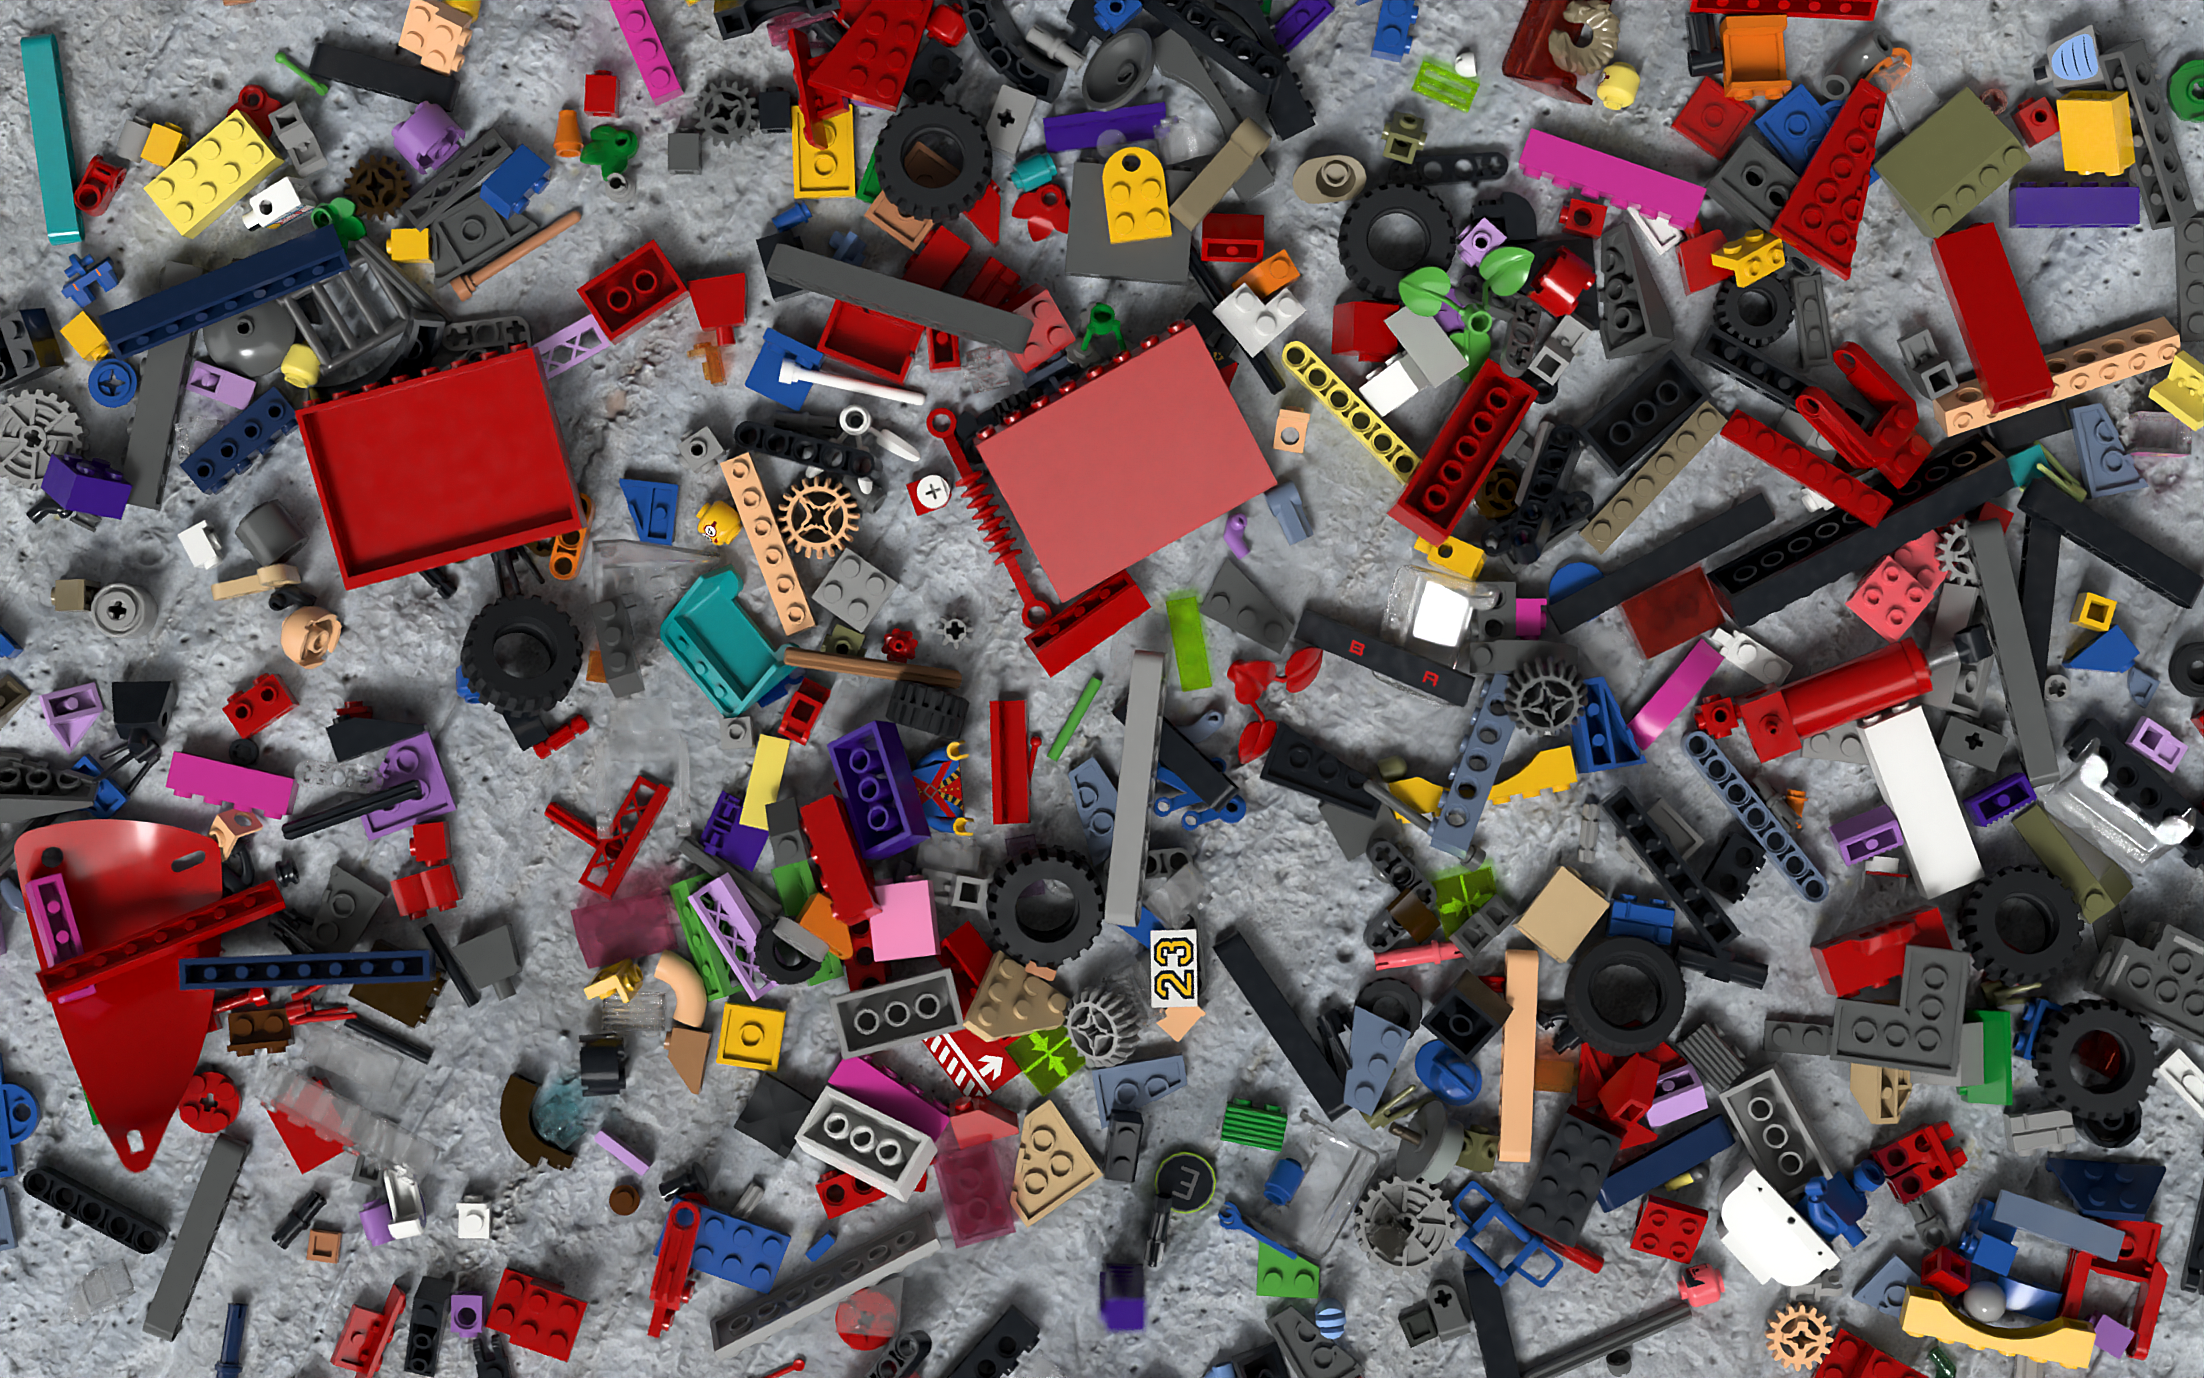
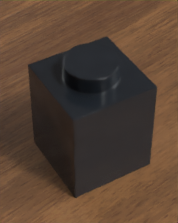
[759,86,792,134]

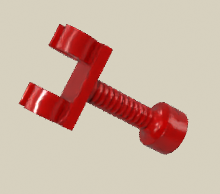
[206,987,271,1034]

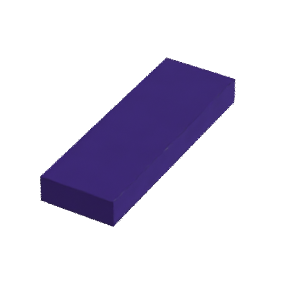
[1256,0,1335,54]

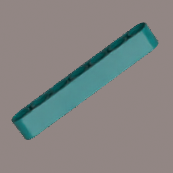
[20,33,85,246]

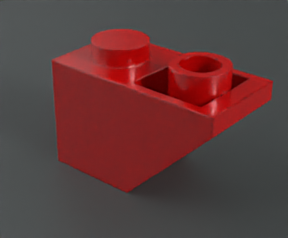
[1597,1052,1660,1127]

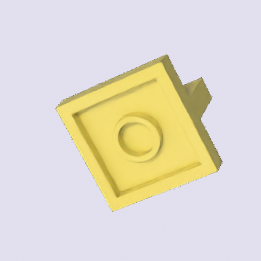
[2148,350,2204,431]

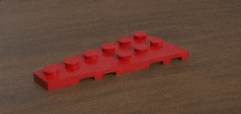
[808,0,935,112]
[1769,78,1887,281]

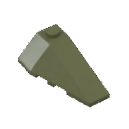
[2011,804,2134,924]

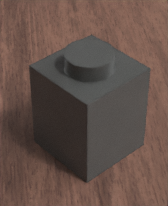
[668,128,702,175]

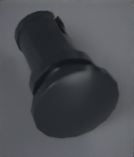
[806,12,844,49]
[659,1162,709,1202]

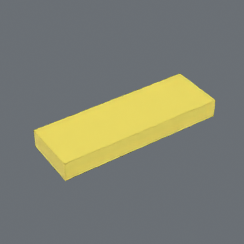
[739,734,790,831]

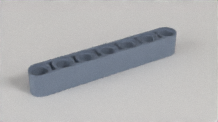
[1680,731,1829,903]

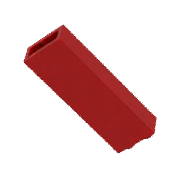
[1931,222,2055,415]

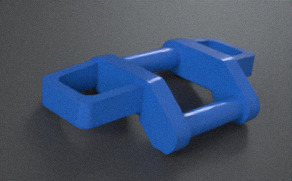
[1451,1181,1563,1288]

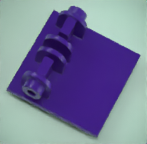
[699,791,769,872]

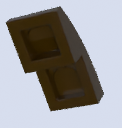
[1385,887,1441,945]

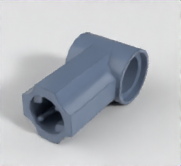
[1263,480,1314,546]

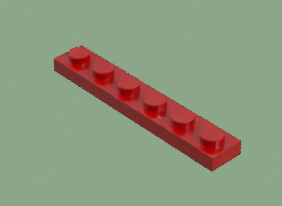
[1720,409,1893,528]

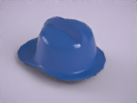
[1415,1040,1482,1106]

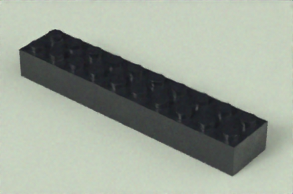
[1706,433,2015,629]

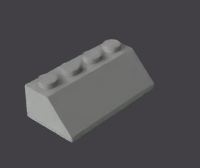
[1916,583,1995,719]
[1718,1060,1837,1200]

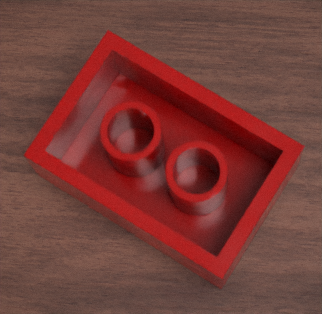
[577,239,690,345]

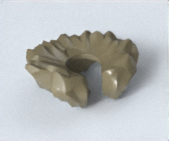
[1549,0,1621,76]

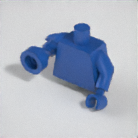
[1793,1159,1885,1248]

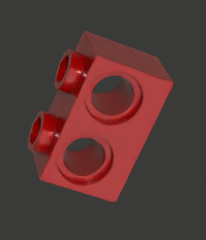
[815,1169,887,1220]

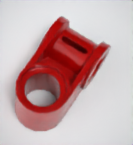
[74,154,127,217]

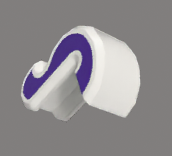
[384,1162,427,1239]

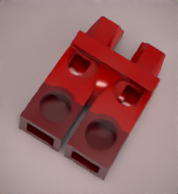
[1869,1120,1968,1205]

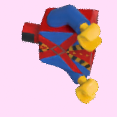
[911,740,974,836]

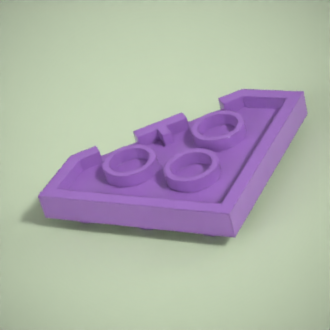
[360,723,458,841]

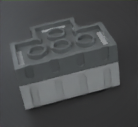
[2083,921,2204,1047]

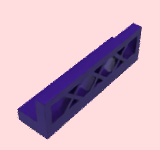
[1043,102,1169,154]

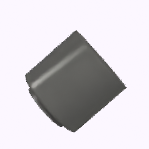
[235,499,310,567]

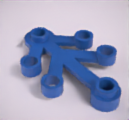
[1153,746,1246,831]

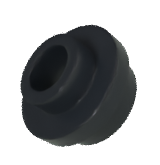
[1528,375,1558,405]

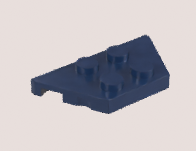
[2045,1157,2166,1222]

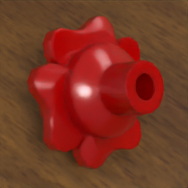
[881,628,918,663]

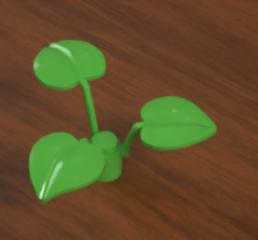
[1399,246,1535,384]

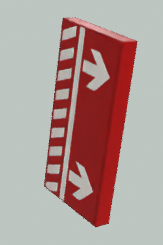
[922,982,1022,1098]

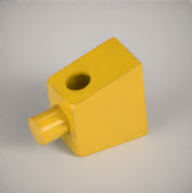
[1414,536,1487,585]

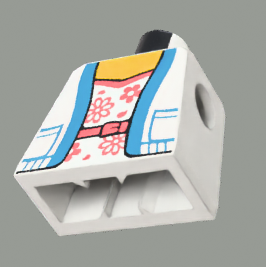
[242,176,320,232]

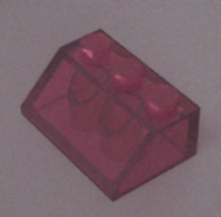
[571,888,679,969]

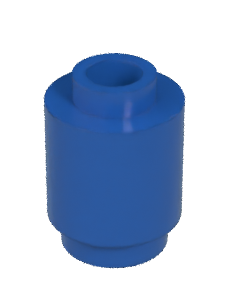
[1263,1158,1305,1206]

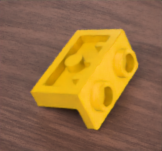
[583,957,643,1003]

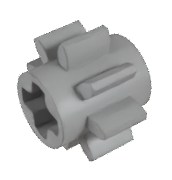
[936,612,975,650]

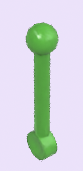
[275,52,328,96]

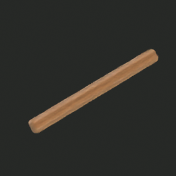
[783,647,962,689]

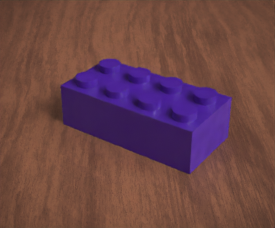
[827,720,932,860]

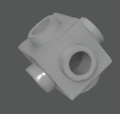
[676,426,727,474]

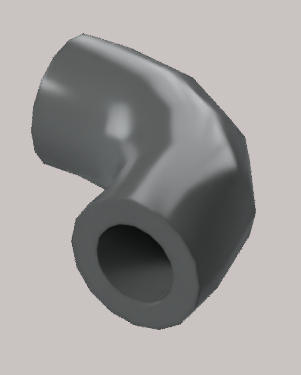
[1820,29,1893,100]

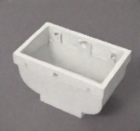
[1716,1154,1841,1286]

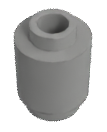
[116,116,152,164]

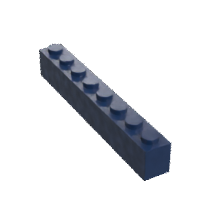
[99,224,351,361]
[179,949,436,990]

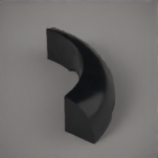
[961,0,1068,104]
[307,308,445,403]

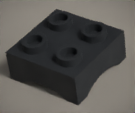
[733,1072,816,1159]

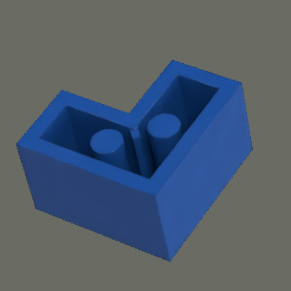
[1957,1197,2018,1277]

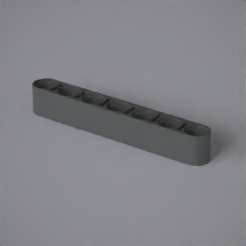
[142,1133,250,1342]

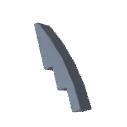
[1991,1190,2125,1262]

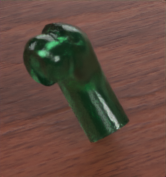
[1927,1346,1957,1378]

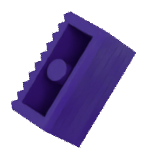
[1962,772,2037,827]

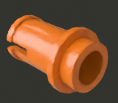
[1781,789,1808,828]

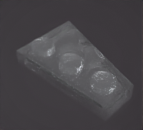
[1873,60,1945,138]

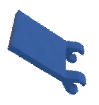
[1218,1200,1297,1260]

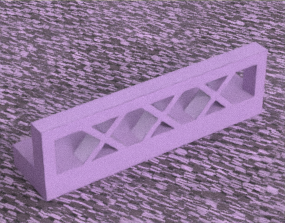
[529,313,611,380]
[687,872,787,1001]

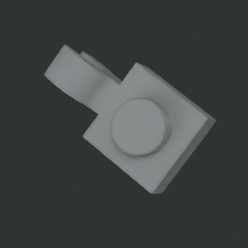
[1787,1270,1843,1305]

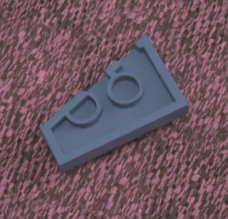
[2068,403,2149,500]
[1091,1052,1188,1129]
[1851,1252,1952,1318]

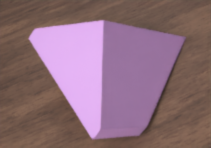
[38,682,104,755]

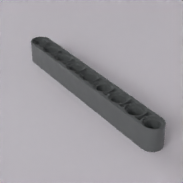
[766,244,1034,354]
[1965,518,2060,788]

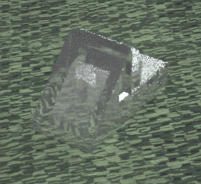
[822,672,870,733]

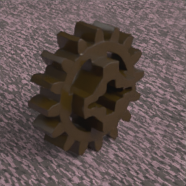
[344,155,412,223]

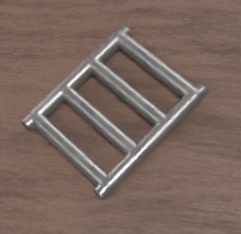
[276,252,410,375]

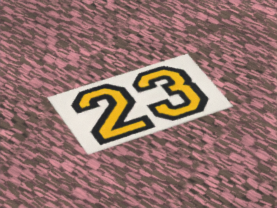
[1150,929,1198,1008]

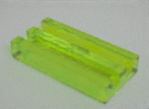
[1411,60,1480,114]

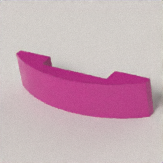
[1626,638,1724,751]

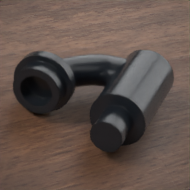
[222,837,255,896]
[1536,1008,1583,1055]

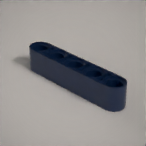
[1597,1114,1736,1213]

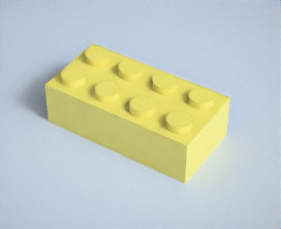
[143,109,285,239]

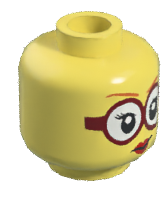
[1596,62,1640,110]

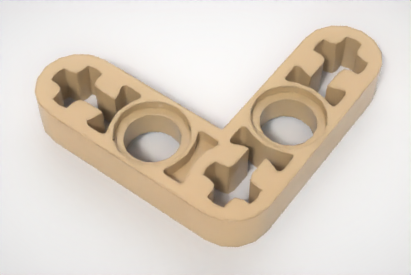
[211,564,301,601]

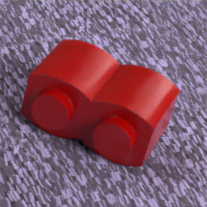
[390,863,464,921]

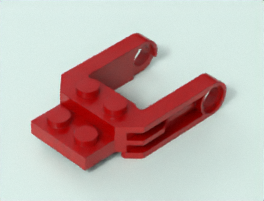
[1795,341,1933,489]
[647,1191,710,1338]
[2054,1218,2168,1361]

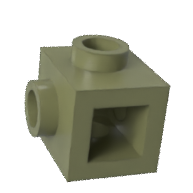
[1381,111,1427,164]
[820,624,867,657]
[1455,1124,1500,1173]

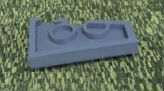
[1068,757,1118,867]
[1342,1005,1411,1116]

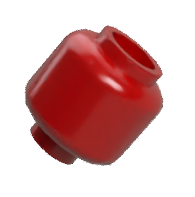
[926,2,968,48]

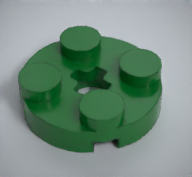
[2166,60,2204,123]

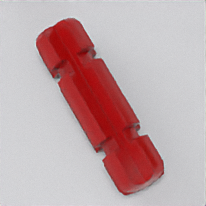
[533,714,590,759]

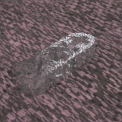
[295,760,383,794]

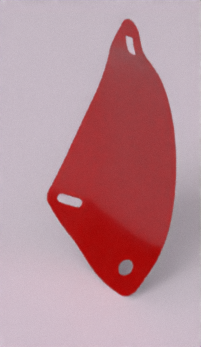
[14,819,222,1173]

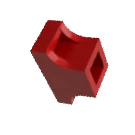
[777,677,833,746]

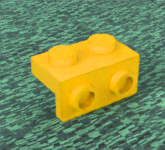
[1711,229,1785,288]

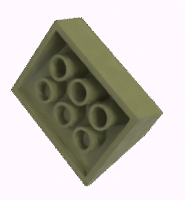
[1872,86,2032,238]

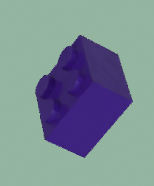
[41,452,133,520]

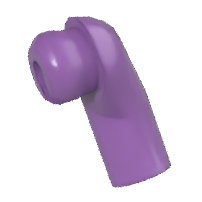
[1223,513,1251,560]

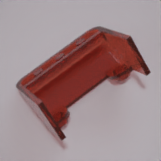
[1501,0,1612,106]

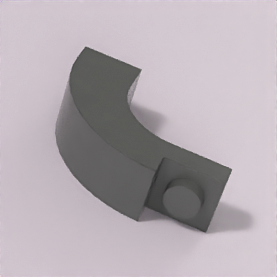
[1470,640,1578,675]

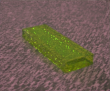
[1166,596,1212,692]

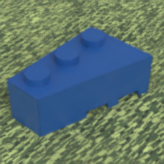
[1570,676,1648,774]

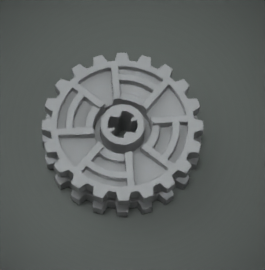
[0,389,91,491]
[1353,1173,1455,1276]

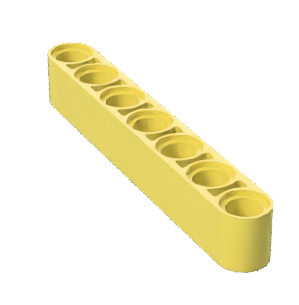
[1281,341,1420,486]

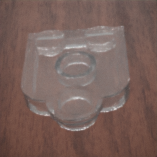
[1106,613,1173,693]

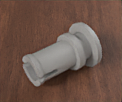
[605,173,636,203]

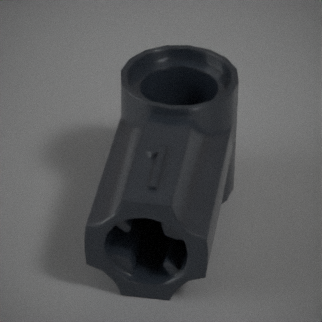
[1685,13,1723,77]

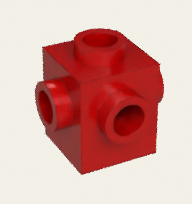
[1694,693,1741,740]

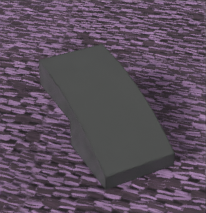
[1448,893,1517,960]

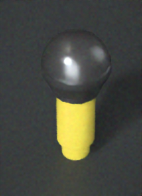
[1664,1162,1710,1192]

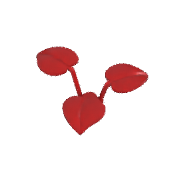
[1227,646,1323,765]

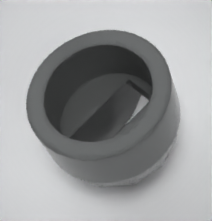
[1606,1350,1632,1377]

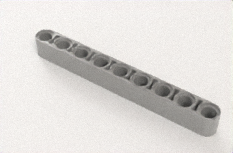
[1105,650,1169,927]

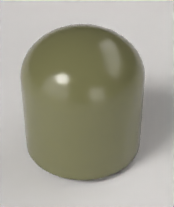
[1377,755,1407,784]

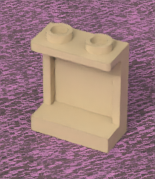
[1511,865,1610,963]

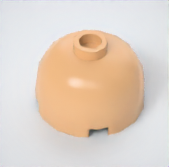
[280,606,341,669]

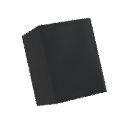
[1231,1341,1289,1378]

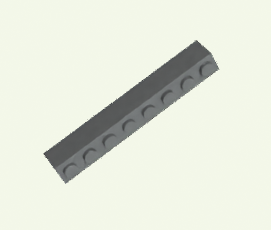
[121,260,210,511]

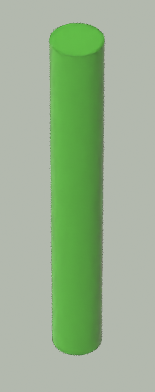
[1047,676,1103,762]

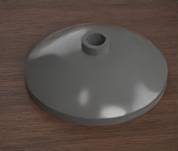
[1082,28,1156,112]
[203,299,296,377]

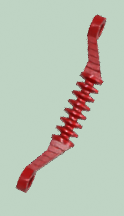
[926,408,1052,630]

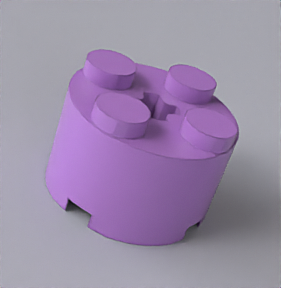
[391,101,465,175]

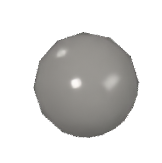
[1962,1280,2007,1324]

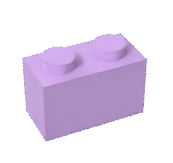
[1644,1063,1708,1129]

